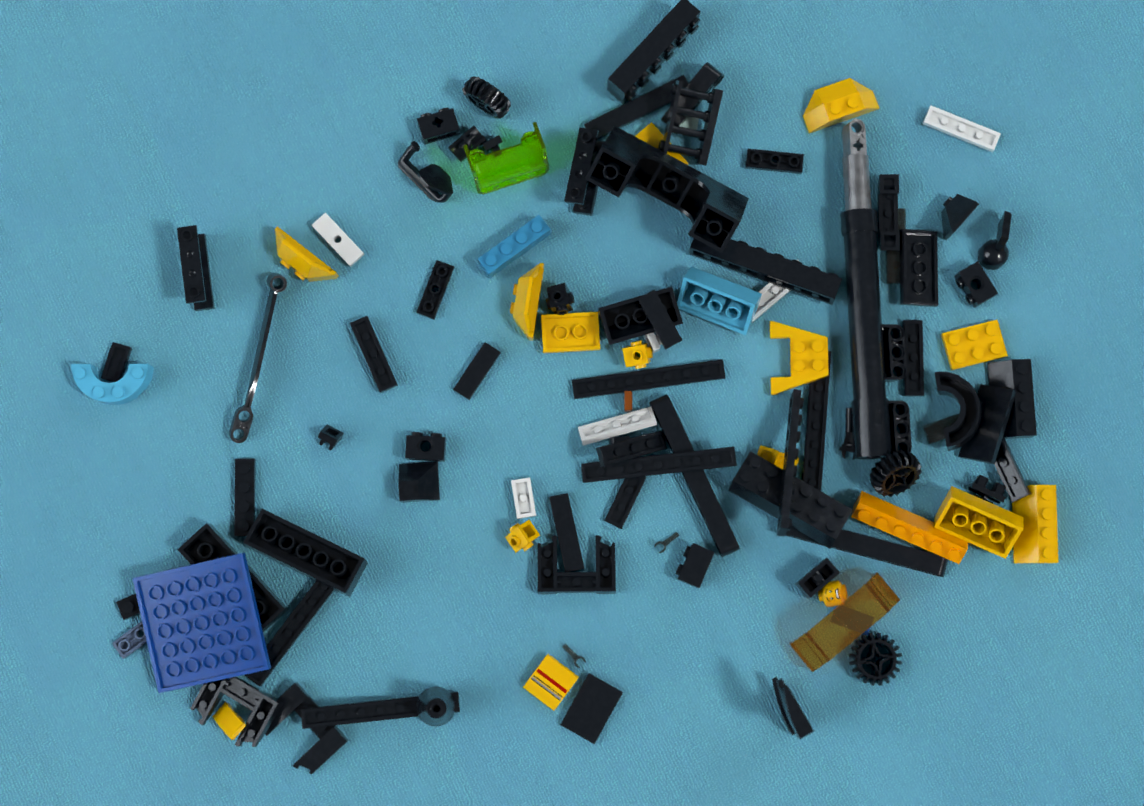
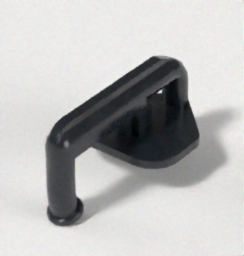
[398,141,453,203]

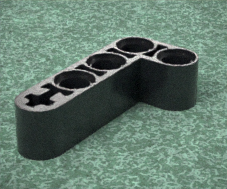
[661,62,724,126]

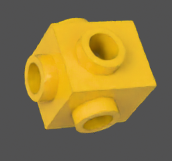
[622,340,653,369]
[505,520,540,553]

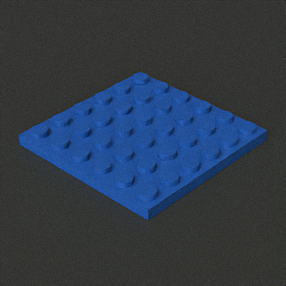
[132,552,271,693]

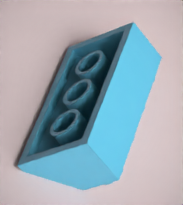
[677,267,762,335]

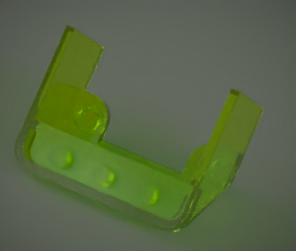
[463,122,549,194]

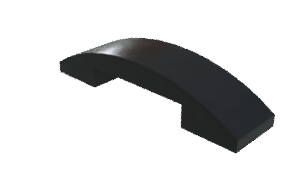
[878,174,900,251]

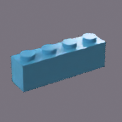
[478,215,551,278]

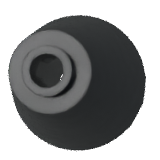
[416,687,456,726]

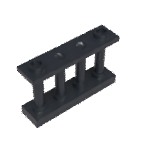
[658,80,723,166]
[564,127,604,216]
[177,225,215,311]

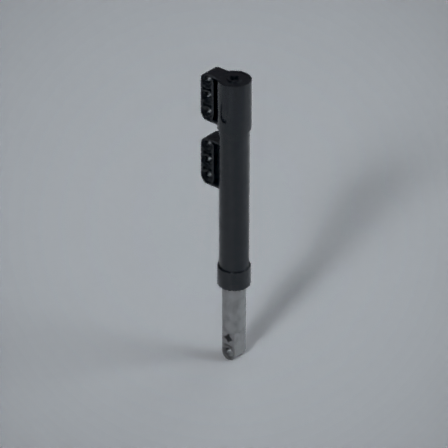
[840,119,912,459]

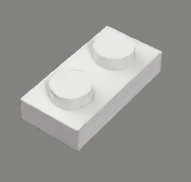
[511,477,536,519]

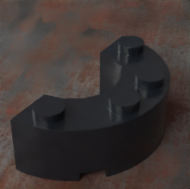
[935,372,982,451]

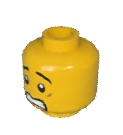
[818,580,848,607]

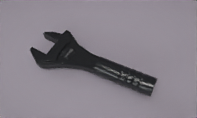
[839,408,855,460]

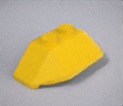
[803,78,879,134]
[275,226,339,282]
[510,263,544,341]

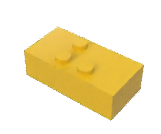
[934,486,1024,559]

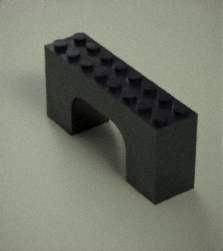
[585,126,749,253]

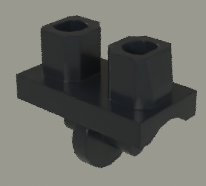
[448,126,486,162]
[967,475,1006,504]

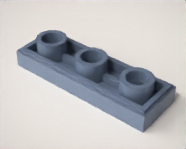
[112,621,147,659]

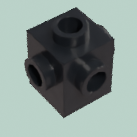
[546,283,575,315]

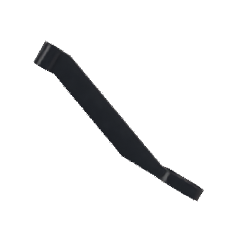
[229,273,287,443]

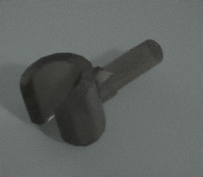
[654,532,679,553]
[563,644,586,668]

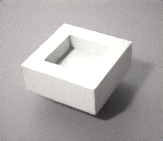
[644,332,662,353]

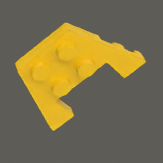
[770,321,829,396]

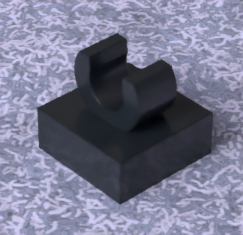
[482,135,503,157]
[318,424,344,450]

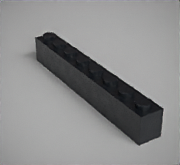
[689,238,842,305]

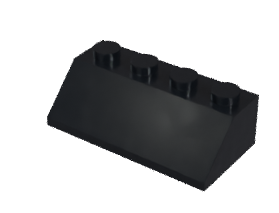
[598,287,683,345]
[987,359,1037,439]

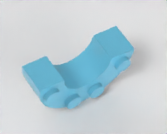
[71,364,154,405]

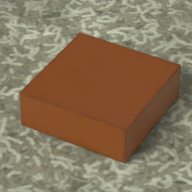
[624,391,632,413]

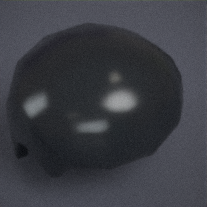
[978,239,1009,270]

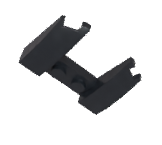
[538,535,616,594]
[190,677,284,747]
[772,677,814,739]
[265,682,349,774]

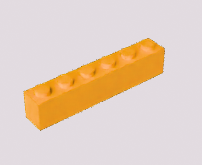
[851,491,968,564]

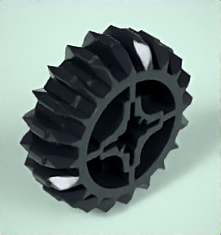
[462,76,511,119]
[869,450,922,497]
[849,633,902,686]

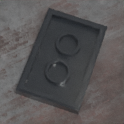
[560,673,623,744]

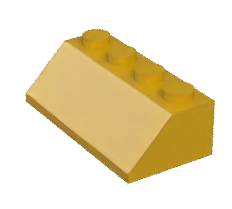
[1012,485,1058,564]

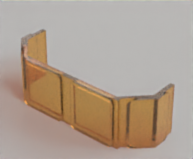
[789,572,900,672]

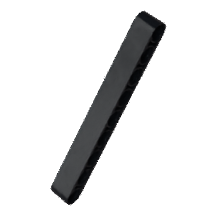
[649,394,740,557]
[776,527,948,577]

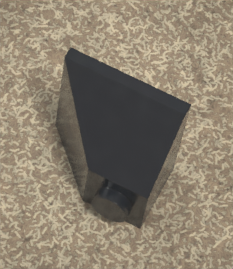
[941,194,979,240]
[398,462,440,503]

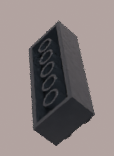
[607,0,701,105]
[728,451,853,549]
[243,509,368,597]
[177,523,288,633]

